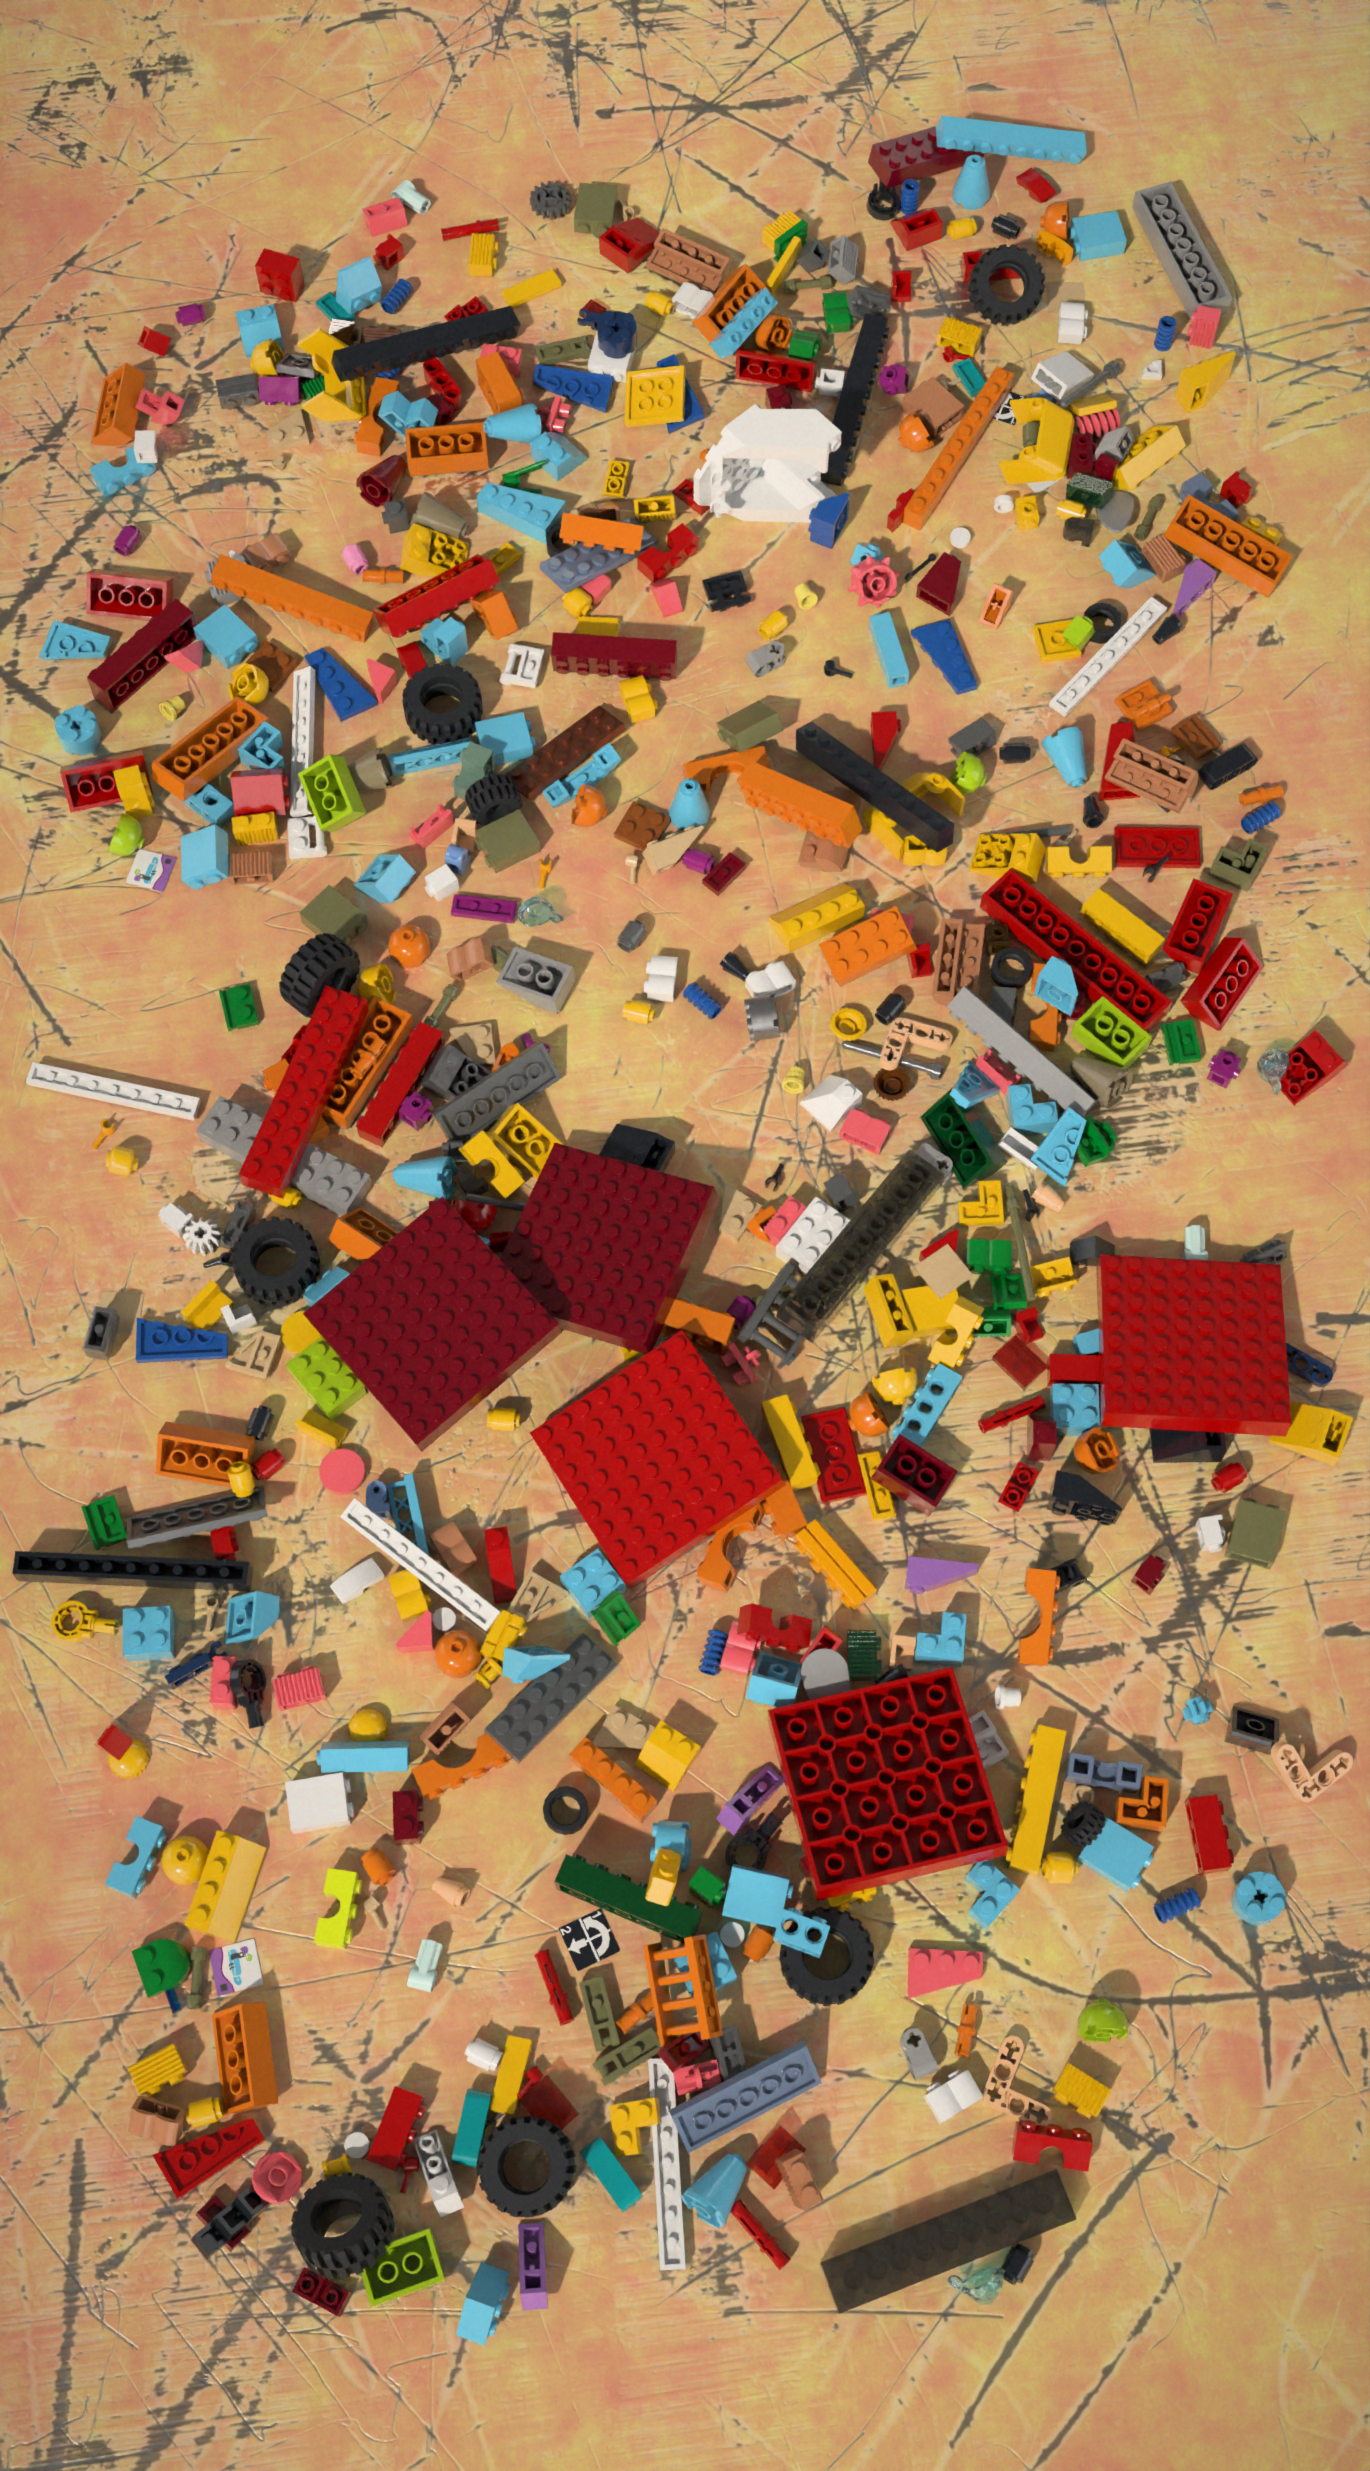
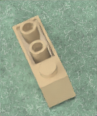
[642,825,704,876]

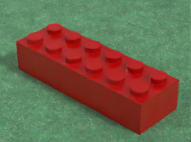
[372,554,500,638]

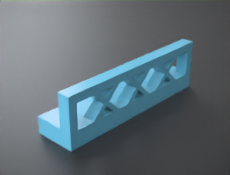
[388,738,470,777]
[387,1473,430,1570]

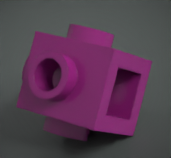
[879,364,911,396]
[1207,1049,1242,1088]
[399,1091,434,1131]

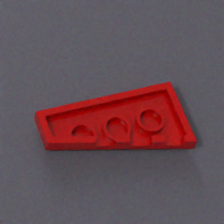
[153,2118,266,2199]

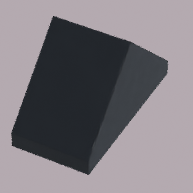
[1070,1235,1115,1266]

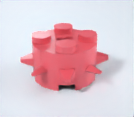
[848,555,900,608]

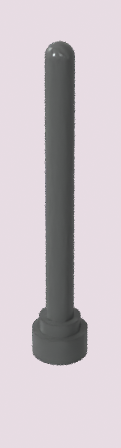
[1060,360,1121,408]
[842,1040,944,1081]

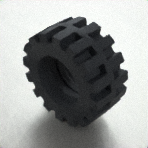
[1061,1801,1106,1848]

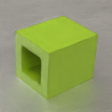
[1062,615,1095,651]

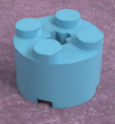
[55,705,102,756]
[650,1820,691,1871]
[1231,1872,1285,1926]

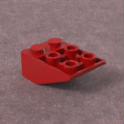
[599,217,660,274]
[1266,1029,1348,1106]

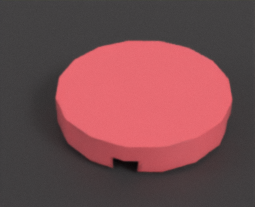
[319,1449,365,1495]
[252,2152,303,2204]

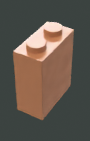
[902,377,964,439]

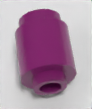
[175,303,205,327]
[113,525,141,556]
[682,848,715,875]
[726,1295,755,1330]

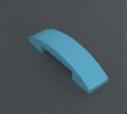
[542,743,621,808]

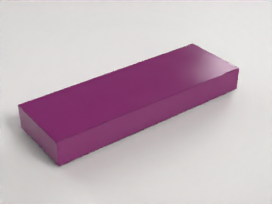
[451,894,517,924]

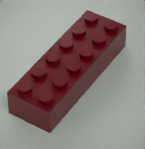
[868,117,984,189]
[87,599,197,714]
[551,632,678,681]

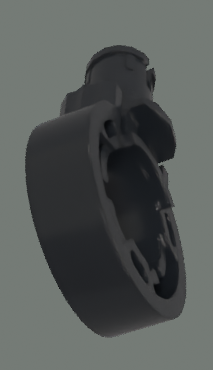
[866,179,900,221]
[229,1659,266,1729]
[725,1813,783,1870]

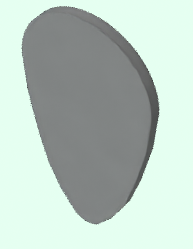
[1094,490,1134,533]
[801,1648,850,1700]

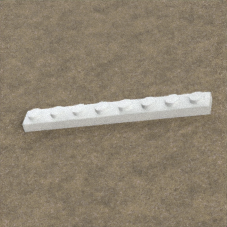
[1049,597,1167,717]
[290,666,315,818]
[26,1062,201,1121]
[340,1498,501,1631]
[648,2058,686,2271]

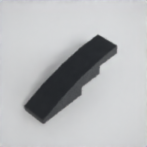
[191,2184,273,2259]

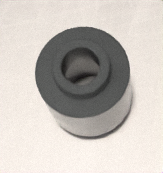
[617,920,647,953]

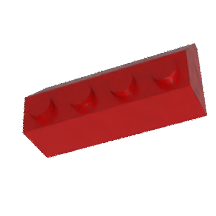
[735,347,817,393]
[86,569,173,621]
[60,750,153,812]
[1163,878,1233,974]
[1180,937,1263,1031]

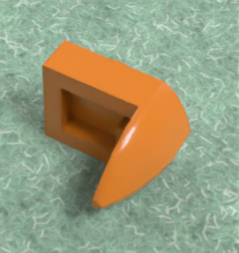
[492,1042,520,1072]
[746,1205,777,1243]

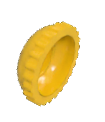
[830,1008,867,1041]
[348,1708,388,1742]
[107,1737,149,1779]

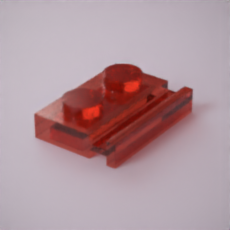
[992,1335,1048,1390]
[519,2075,579,2130]
[746,2124,806,2190]

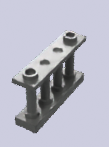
[736,1262,832,1369]

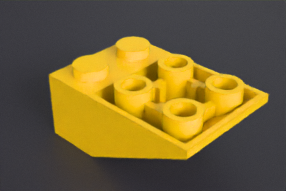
[1175,351,1236,413]
[400,523,469,576]
[969,833,1046,883]
[1268,1402,1353,1467]

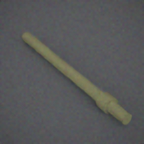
[1005,1185,1036,1301]

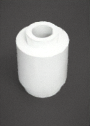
[464,2038,503,2072]

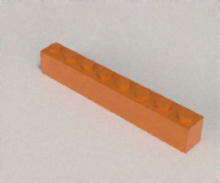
[211,554,374,643]

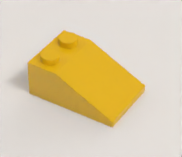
[488,1103,563,1179]

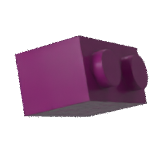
[258,375,302,406]

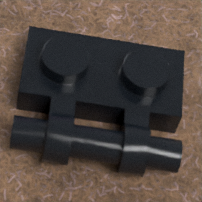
[702,570,751,612]

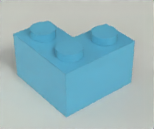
[378,391,438,439]
[420,617,468,666]
[237,721,286,773]
[1006,1084,1058,1135]
[914,1612,967,1667]
[965,1860,1020,1930]
[456,2262,511,2346]

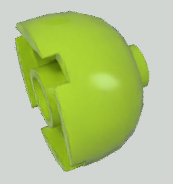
[949,751,987,795]
[108,813,145,856]
[1078,1998,1128,2042]

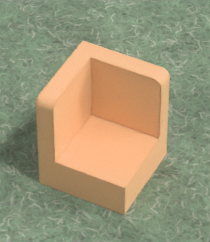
[452,818,477,853]
[889,1635,916,1670]

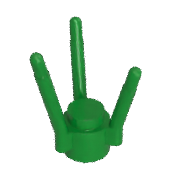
[502,460,546,493]

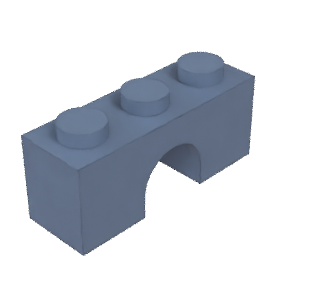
[1179,472,1239,522]
[1064,1752,1143,1794]

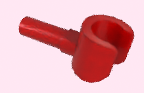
[942,346,971,363]
[517,2066,543,2099]
[400,2157,420,2194]

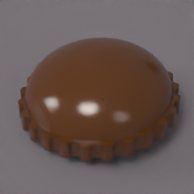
[873,1068,911,1101]

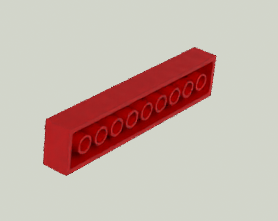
[980,868,1172,1033]
[238,985,369,1199]

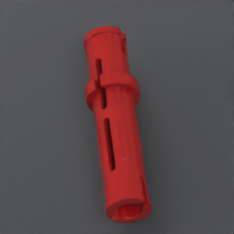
[441,218,500,241]
[978,1395,1046,1434]
[534,1949,575,2026]
[730,2199,791,2271]

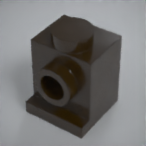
[985,920,1010,955]

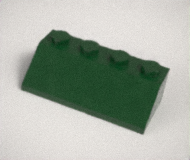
[920,1091,1008,1188]

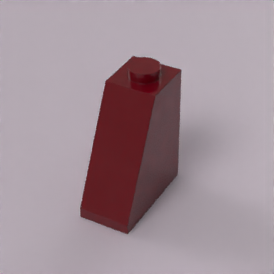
[916,552,961,617]
[1027,1415,1057,1461]

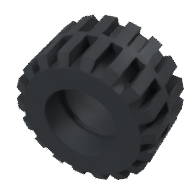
[465,774,523,826]

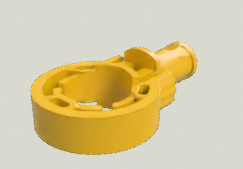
[51,1601,120,1643]

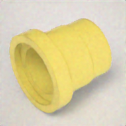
[794,584,818,610]
[159,695,185,721]
[782,1066,805,1094]

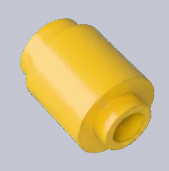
[947,217,977,241]
[645,291,675,317]
[1056,499,1087,524]
[758,610,788,640]
[622,999,655,1025]
[268,1185,303,1211]
[487,1407,521,1431]
[227,1461,255,1497]
[185,2096,224,2128]

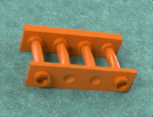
[643,1934,723,2047]

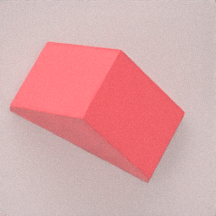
[649,578,683,618]
[164,640,204,674]
[366,659,397,704]
[395,1609,434,1653]

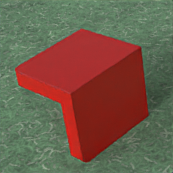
[891,271,912,302]
[138,326,171,356]
[907,943,933,978]
[1012,1306,1044,1345]

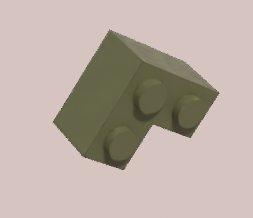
[1209,838,1269,892]

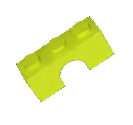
[314,1868,362,1950]

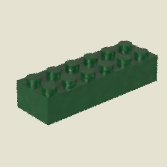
[554,1853,702,1944]

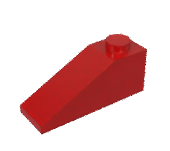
[870,711,901,771]
[484,1526,517,1604]

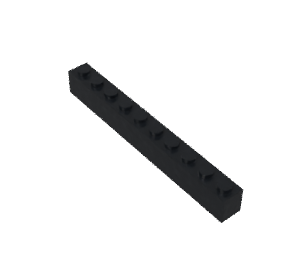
[331,306,521,382]
[820,313,890,486]
[796,721,954,853]
[12,1551,253,1592]

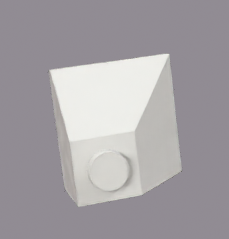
[800,1075,863,1132]

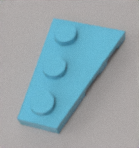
[39,620,112,660]
[950,1061,1001,1109]
[1029,1107,1087,1187]

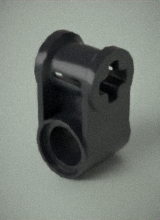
[1051,1558,1087,1594]

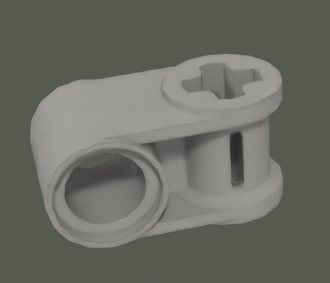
[745,641,785,678]
[910,1143,953,1183]
[900,2028,938,2080]

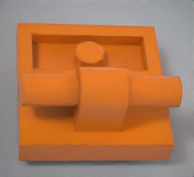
[1114,680,1173,733]

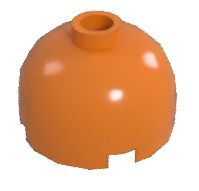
[1040,201,1069,241]
[754,313,792,354]
[898,411,935,453]
[571,784,608,827]
[388,924,431,968]
[848,1391,890,1437]
[1074,1427,1119,1475]
[434,1630,481,1678]

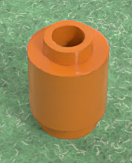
[361,1848,395,1886]
[742,1924,774,1963]

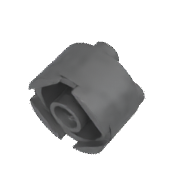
[744,994,781,1041]

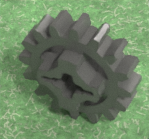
[530,181,571,220]

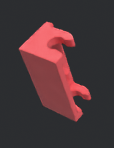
[362,197,407,237]
[409,803,454,850]
[976,1048,1022,1096]

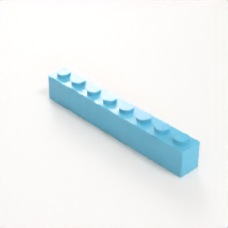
[936,115,1087,164]

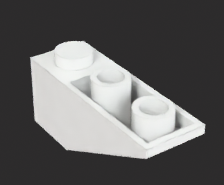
[413,2130,464,2217]

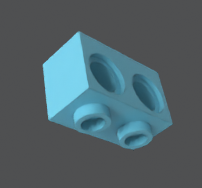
[773,1907,830,1958]

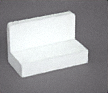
[997,1127,1038,1171]

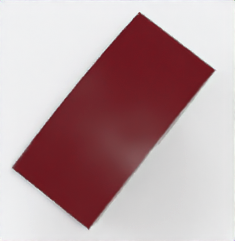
[292,2267,352,2317]

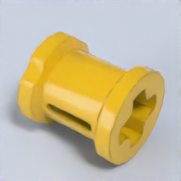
[473,1657,502,1689]
[322,2153,352,2180]

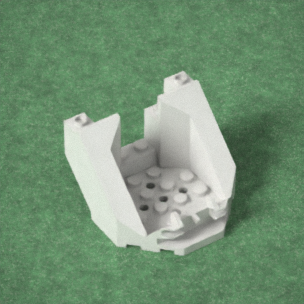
[694,404,842,523]

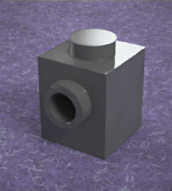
[796,238,830,273]
[381,499,410,534]
[824,1172,859,1213]

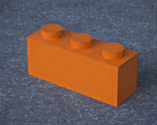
[761,1463,808,1541]

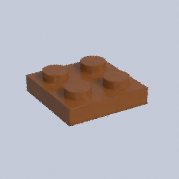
[246,640,299,693]
[614,801,670,851]

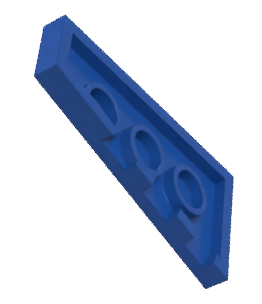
[657,354,705,434]
[533,364,614,413]
[911,619,977,695]
[304,648,378,722]
[136,1318,228,1363]

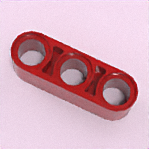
[423,358,462,411]

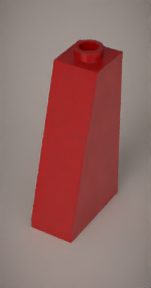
[1098,722,1140,801]

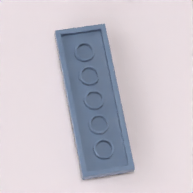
[540,517,658,593]
[669,2041,822,2153]

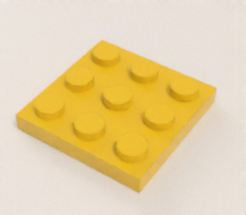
[625,365,686,427]

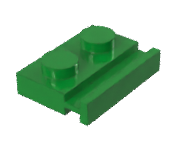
[774,219,808,263]
[219,984,259,1032]
[1161,1019,1201,1066]
[990,1273,1027,1310]
[81,1495,127,1551]
[590,1589,641,1646]

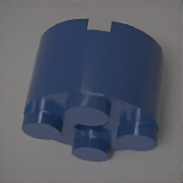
[597,311,637,359]

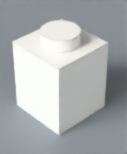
[425,864,459,902]

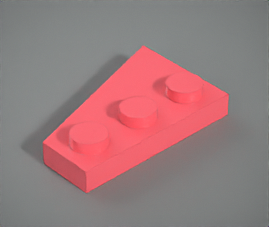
[907,1948,983,1999]

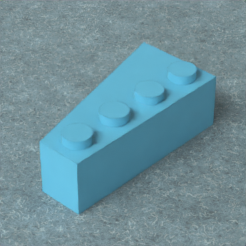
[477,482,567,545]

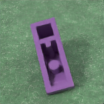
[1173,558,1217,618]
[905,1556,979,1594]
[716,1765,784,1835]
[518,2222,548,2311]

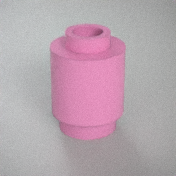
[342,544,369,575]

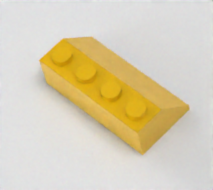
[1114,425,1186,491]
[769,883,865,953]
[184,1830,267,1943]

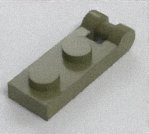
[535,336,591,366]
[579,1976,620,2052]
[592,2027,663,2086]

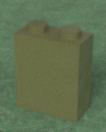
[574,183,618,235]
[717,701,783,753]
[474,809,540,873]
[299,885,368,946]
[1224,1498,1285,1569]

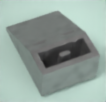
[420,1044,492,1101]

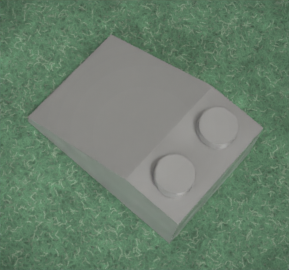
[496,947,576,1014]

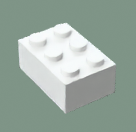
[776,1197,852,1281]

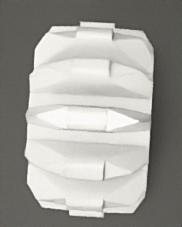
[183,1217,222,1256]

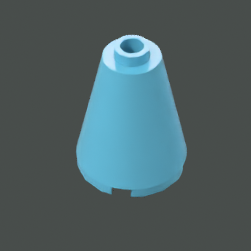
[953,155,990,210]
[483,403,541,444]
[1041,727,1087,788]
[669,778,710,830]
[393,1156,457,1199]
[681,2153,747,2228]

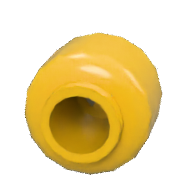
[562,587,593,618]
[105,1146,139,1177]
[1041,1851,1078,1884]

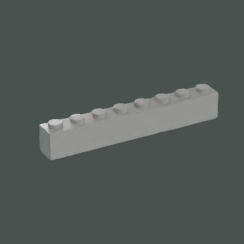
[947,986,1098,1117]

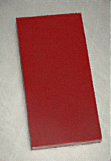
[1114,827,1201,869]
[801,1407,867,1504]

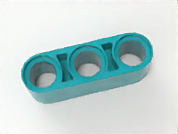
[452,2088,493,2168]
[580,2136,643,2213]

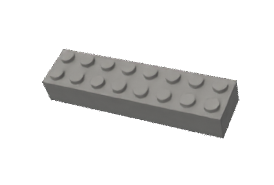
[1132,181,1232,320]
[196,1096,372,1216]

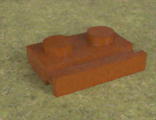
[1170,714,1221,761]

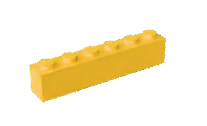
[1005,1724,1066,1876]

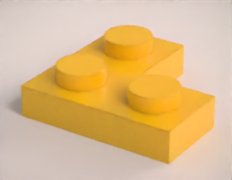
[957,1180,1004,1226]
[610,2098,662,2158]

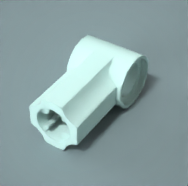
[391,180,431,215]
[1182,1225,1208,1260]
[407,1939,443,1993]

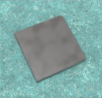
[276,353,319,378]

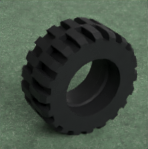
[968,244,1045,326]
[402,663,483,745]
[279,933,360,1018]
[231,1217,320,1306]
[779,1906,874,2006]
[477,2116,577,2218]
[291,2173,394,2279]

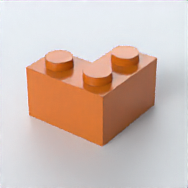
[469,589,518,640]
[1114,1776,1169,1832]

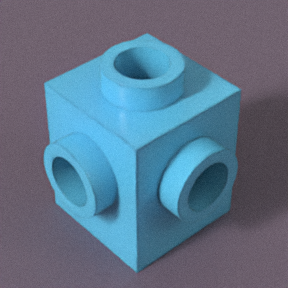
[849,542,885,565]

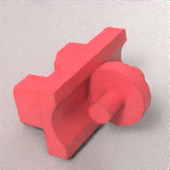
[537,395,571,434]
[720,1342,761,1386]
[673,2059,722,2095]

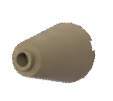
[410,492,468,539]
[347,747,394,791]
[1070,1055,1133,1109]

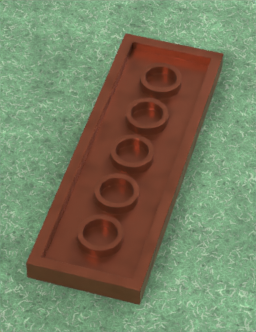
[505,706,626,800]

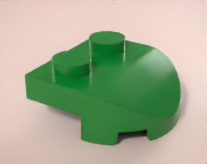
[1075,1116,1117,1167]
[131,1939,192,1998]

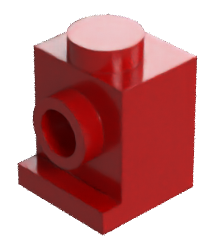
[373,234,404,271]
[1220,471,1253,509]
[210,1526,239,1561]

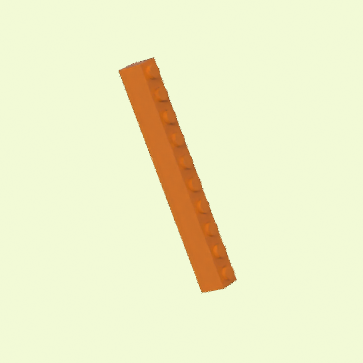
[903,366,1014,531]

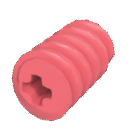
[1075,408,1120,439]

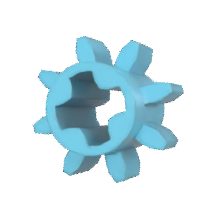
[1182,1696,1213,1725]

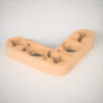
[879,1017,953,1070]
[1271,1741,1353,1802]
[982,2036,1052,2126]

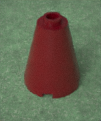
[356,455,407,508]

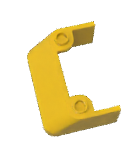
[297,328,366,422]
[999,397,1074,485]
[862,772,965,861]

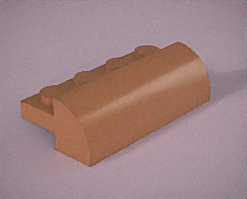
[646,228,731,294]
[1105,738,1198,813]
[798,787,861,872]
[932,919,986,1006]

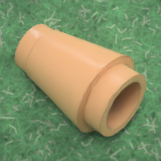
[1031,1182,1065,1212]
[432,1877,470,1907]

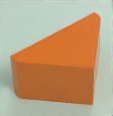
[978,583,1013,629]

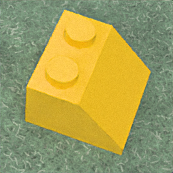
[634,1720,701,1792]

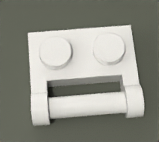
[500,644,545,688]
[287,816,327,860]

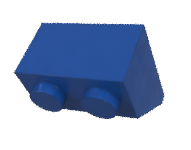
[808,493,850,549]

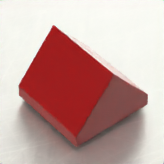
[490,1231,512,1253]

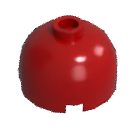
[452,1200,497,1234]

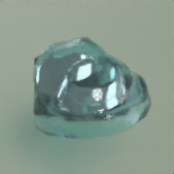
[517,896,564,927]
[1257,1048,1290,1095]
[947,2266,1004,2305]

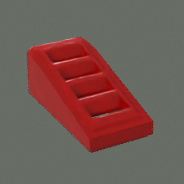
[672,479,710,516]

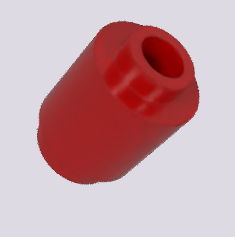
[251,1448,286,1481]
[1211,1462,1247,1493]

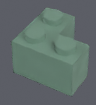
[452,741,496,801]

